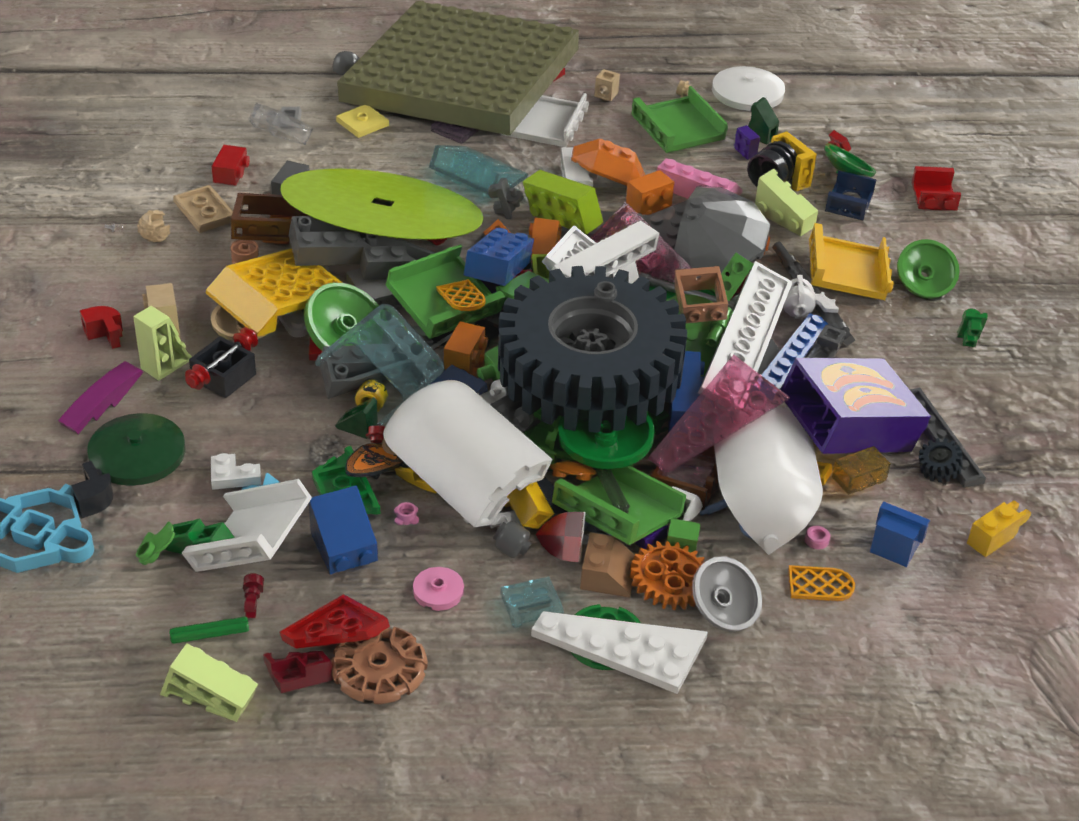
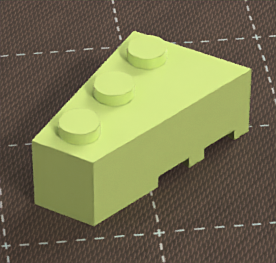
[755,169,818,236]
[133,306,192,381]
[160,643,258,722]

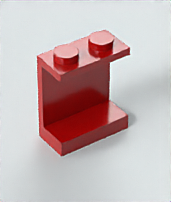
[911,166,961,211]

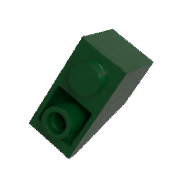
[748,97,779,145]

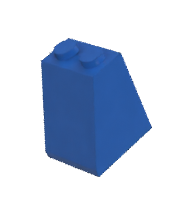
[309,486,378,574]

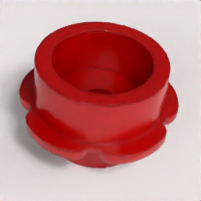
[366,426,385,443]

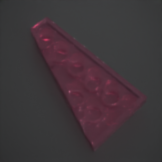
[648,354,790,473]

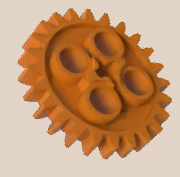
[629,541,705,610]

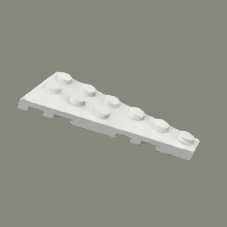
[531,611,708,694]

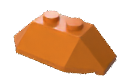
[571,138,645,186]

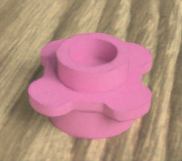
[394,502,419,525]

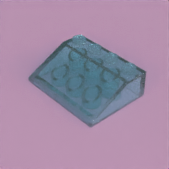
[429,145,528,198]

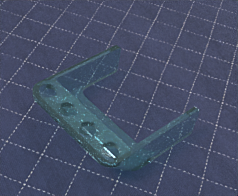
[315,304,444,426]

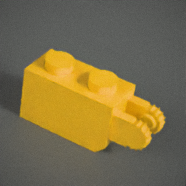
[967,500,1031,558]

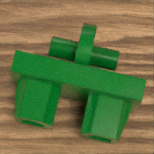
[957,308,988,347]

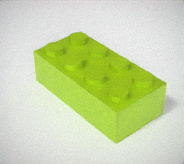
[522,170,604,235]

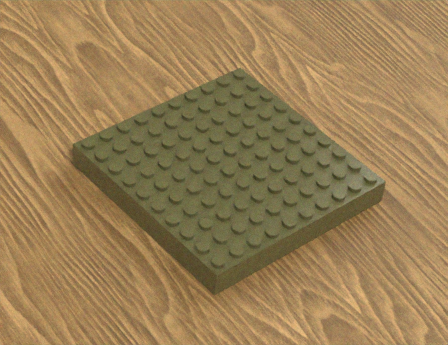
[337,1,579,135]

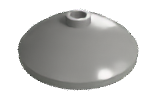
[692,557,762,632]

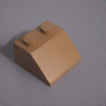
[580,532,634,598]

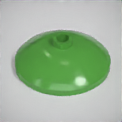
[897,239,960,299]

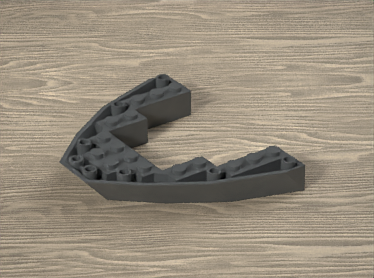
[289,216,454,399]

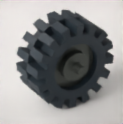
[919,438,963,483]

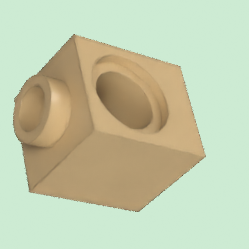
[594,69,620,101]

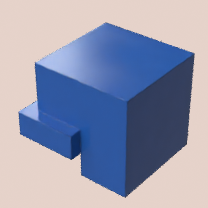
[870,501,930,567]

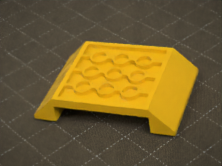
[206,248,343,337]

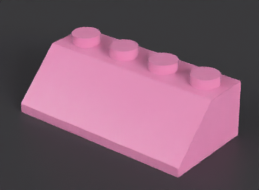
[657,158,742,199]

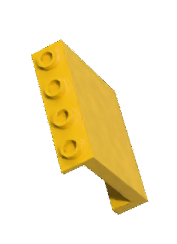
[809,223,894,300]

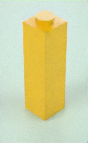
[507,482,554,529]

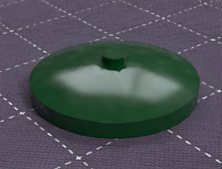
[87,413,186,486]

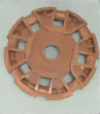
[331,627,428,704]

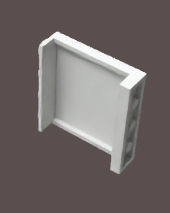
[501,93,589,147]

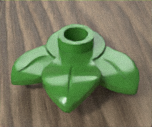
[136,521,175,565]

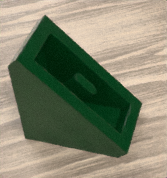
[335,397,378,439]

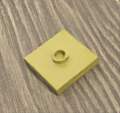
[336,105,389,138]

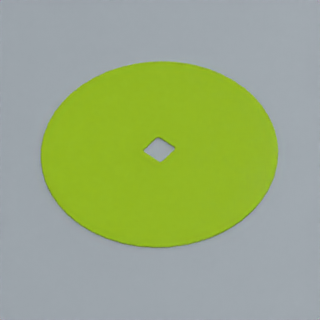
[280,168,483,239]

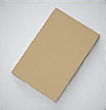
[173,185,233,233]

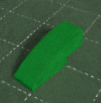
[164,519,234,554]

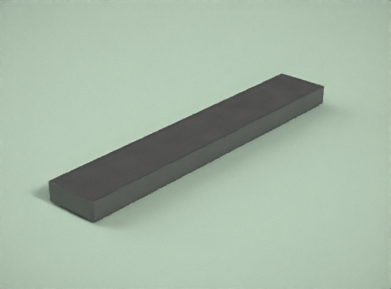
[910,388,986,488]

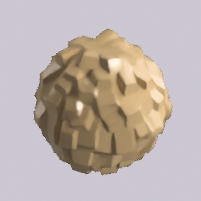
[137,210,170,243]

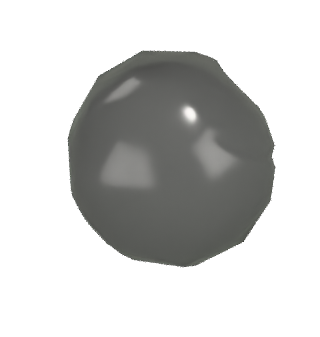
[332,51,360,75]

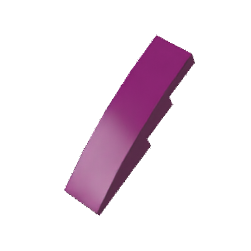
[58,361,143,435]

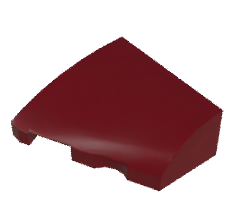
[263,651,333,693]

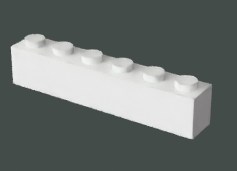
[552,221,659,278]

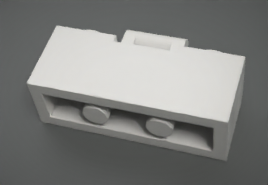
[560,147,598,187]

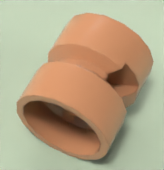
[230,240,259,264]

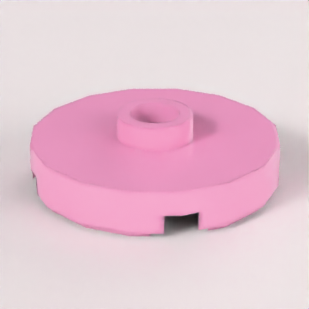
[413,567,464,611]

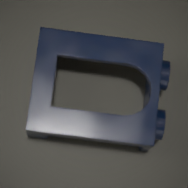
[825,170,877,221]

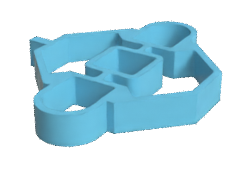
[0,484,94,573]

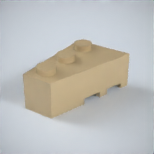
[142,283,181,340]

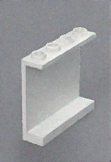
[182,479,312,572]

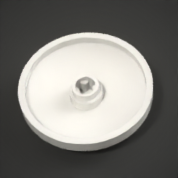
[712,66,785,111]

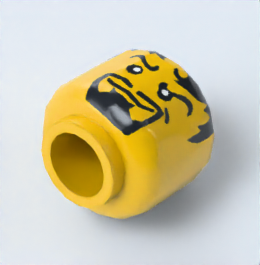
[355,380,388,412]

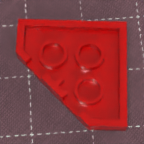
[279,594,390,649]

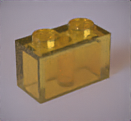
[832,446,891,495]

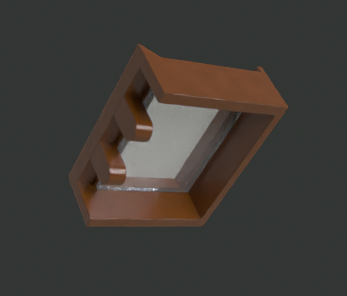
[649,432,719,510]

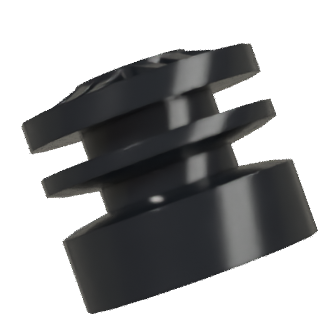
[747,141,797,187]

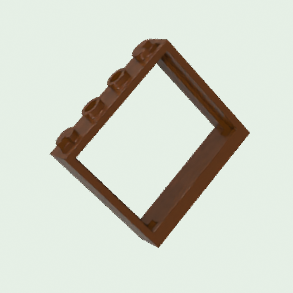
[231,193,309,242]

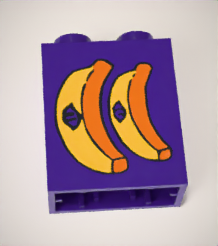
[779,358,931,454]

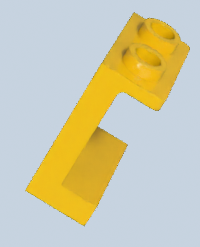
[771,131,817,192]

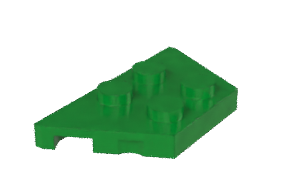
[312,446,381,515]

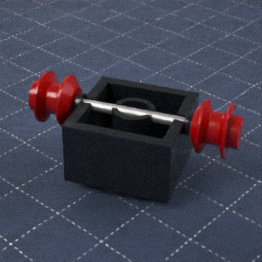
[185,327,258,398]

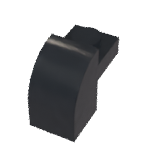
[71,461,113,518]

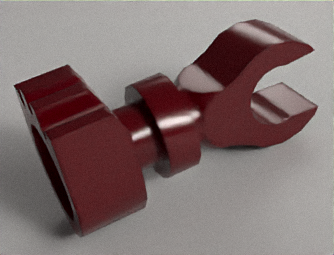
[243,573,264,618]

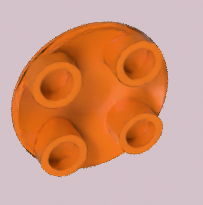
[549,461,597,481]

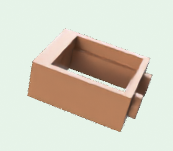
[674,266,728,323]

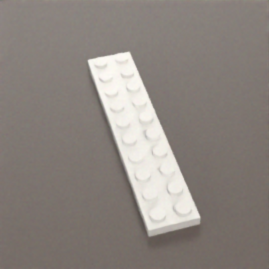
[698,261,792,415]

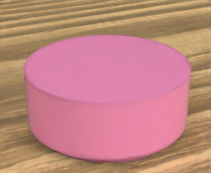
[805,526,830,550]

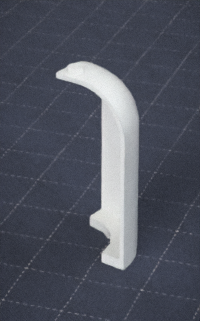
[383,380,553,528]
[711,401,823,555]

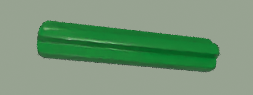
[169,616,249,644]

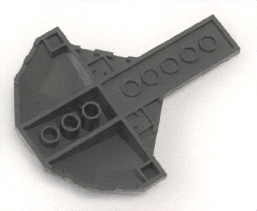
[561,185,770,284]

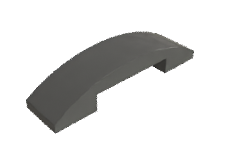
[807,324,846,358]

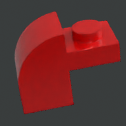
[80,306,123,349]

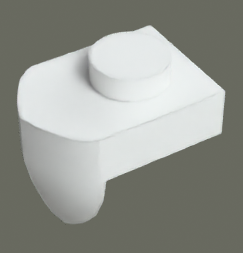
[672,486,703,521]

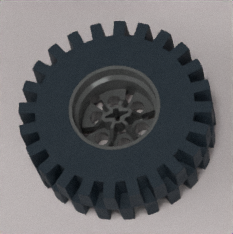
[498,266,687,433]

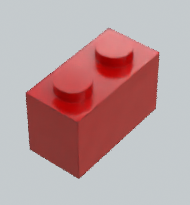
[211,145,250,186]

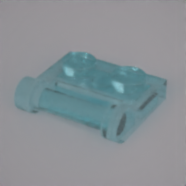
[500,577,564,628]

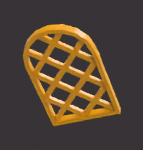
[436,279,486,311]
[788,565,855,601]

